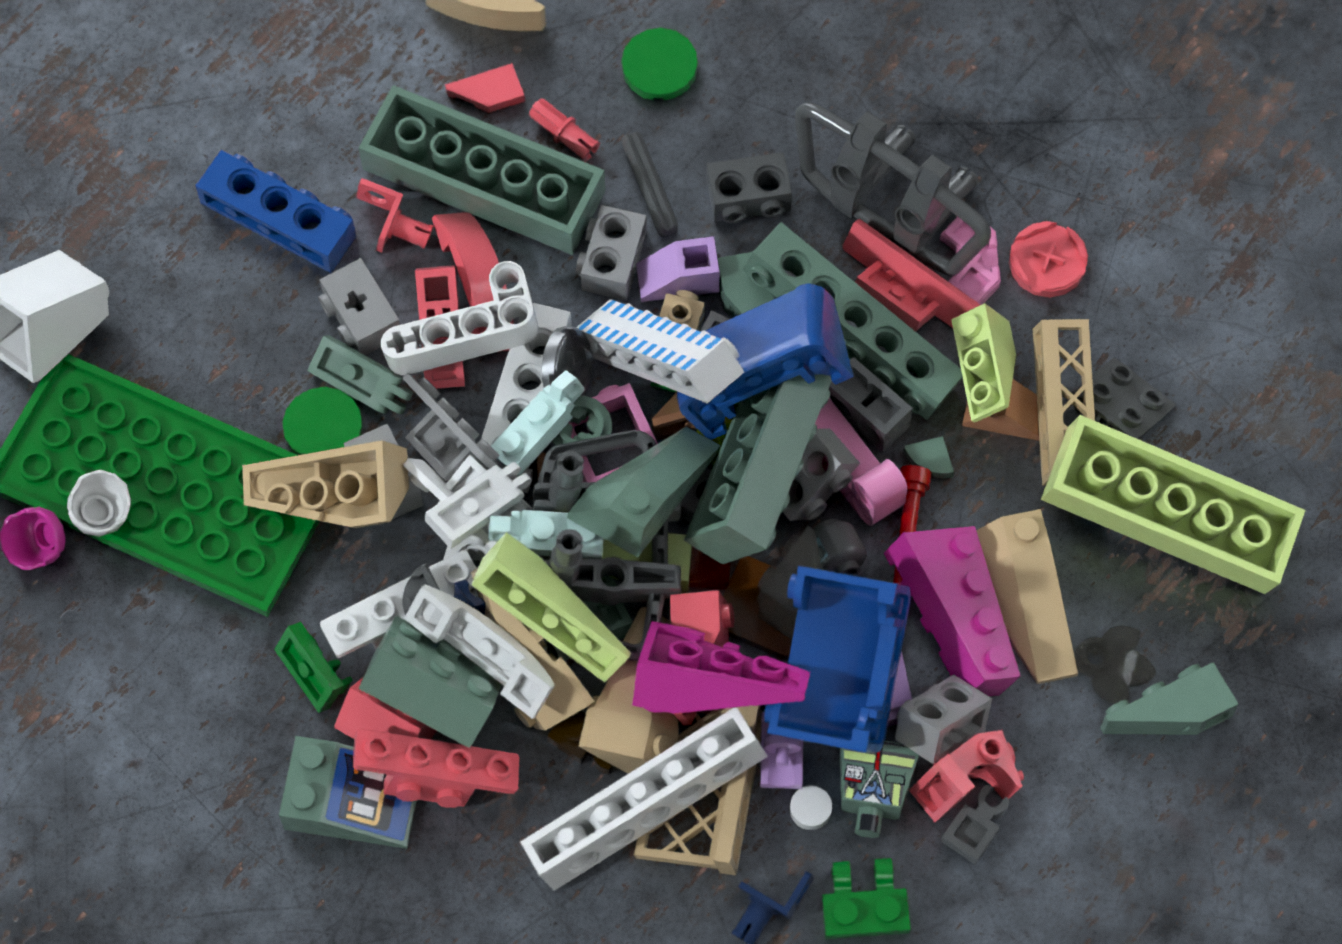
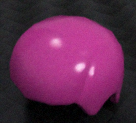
[0,506,66,570]

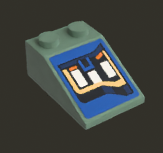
[279,736,417,849]

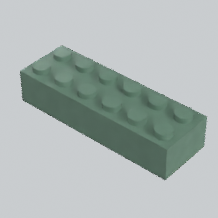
[359,85,606,255]
[684,339,847,564]

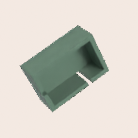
[358,616,501,748]

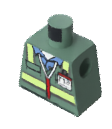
[840,741,919,838]

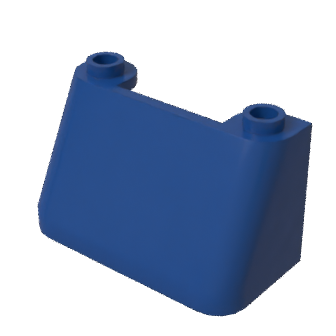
[677,283,854,440]
[764,566,911,753]

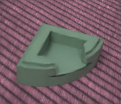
[904,436,954,479]

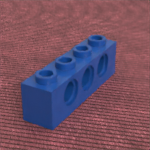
[196,150,356,273]

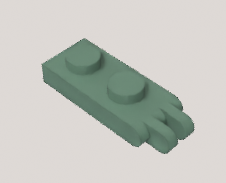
[307,335,413,414]

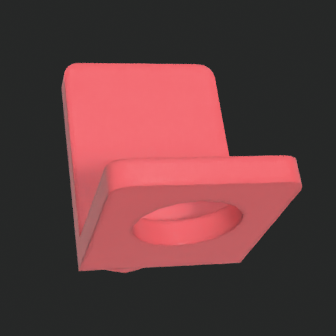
[356,179,434,253]

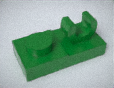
[274,621,353,713]

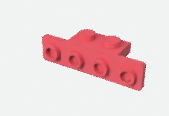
[843,219,980,332]
[353,728,519,808]

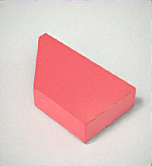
[445,63,525,113]

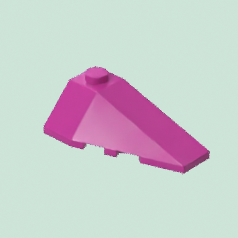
[632,621,810,713]

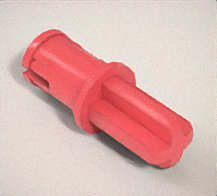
[529,98,600,162]

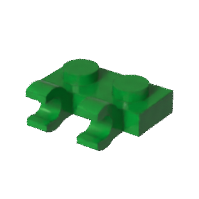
[822,858,911,939]

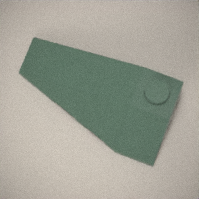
[567,427,721,557]

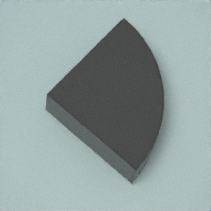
[402,563,440,615]

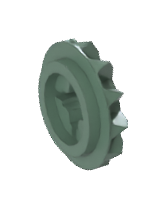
[551,396,612,456]

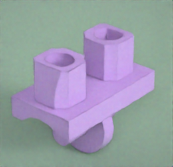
[760,712,803,789]

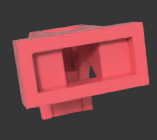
[909,730,1024,823]

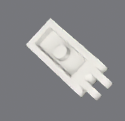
[425,462,532,549]

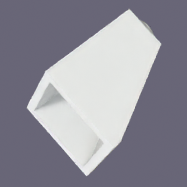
[0,250,109,383]

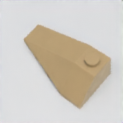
[579,607,679,774]

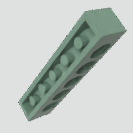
[743,222,963,420]

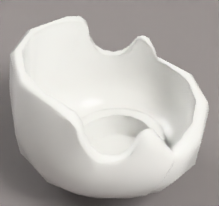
[67,470,131,537]

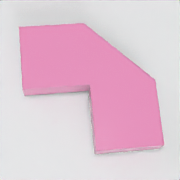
[940,216,1001,305]

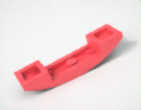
[432,212,514,352]

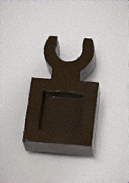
[547,711,612,774]

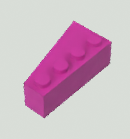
[884,526,1021,697]

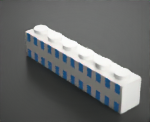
[577,299,744,403]

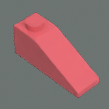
[415,265,465,389]
[670,590,734,725]

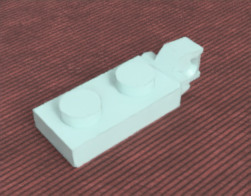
[491,370,586,476]
[488,510,603,559]

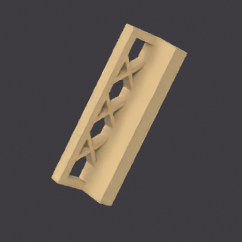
[1033,319,1095,485]

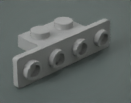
[402,373,502,482]

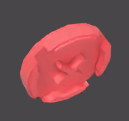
[1009,221,1088,298]

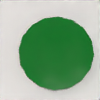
[621,27,698,100]
[282,387,363,455]

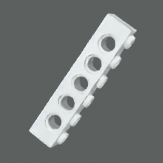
[521,707,768,891]

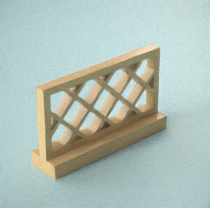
[634,705,762,875]

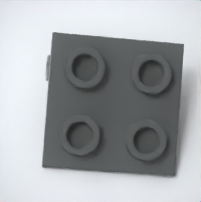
[1072,357,1176,441]

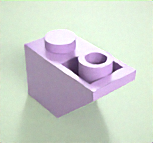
[636,237,720,302]

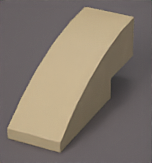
[426,0,546,31]

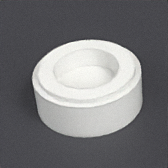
[790,786,832,830]

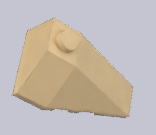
[242,440,409,528]
[976,509,1078,684]
[471,567,594,731]

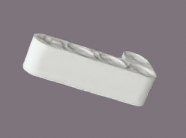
[381,261,538,375]

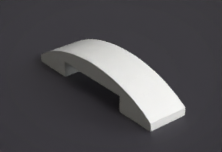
[404,585,555,719]

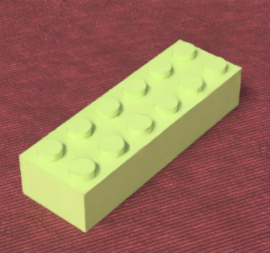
[1041,415,1305,594]

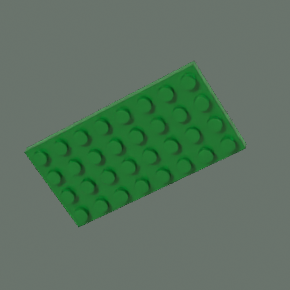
[0,354,320,617]

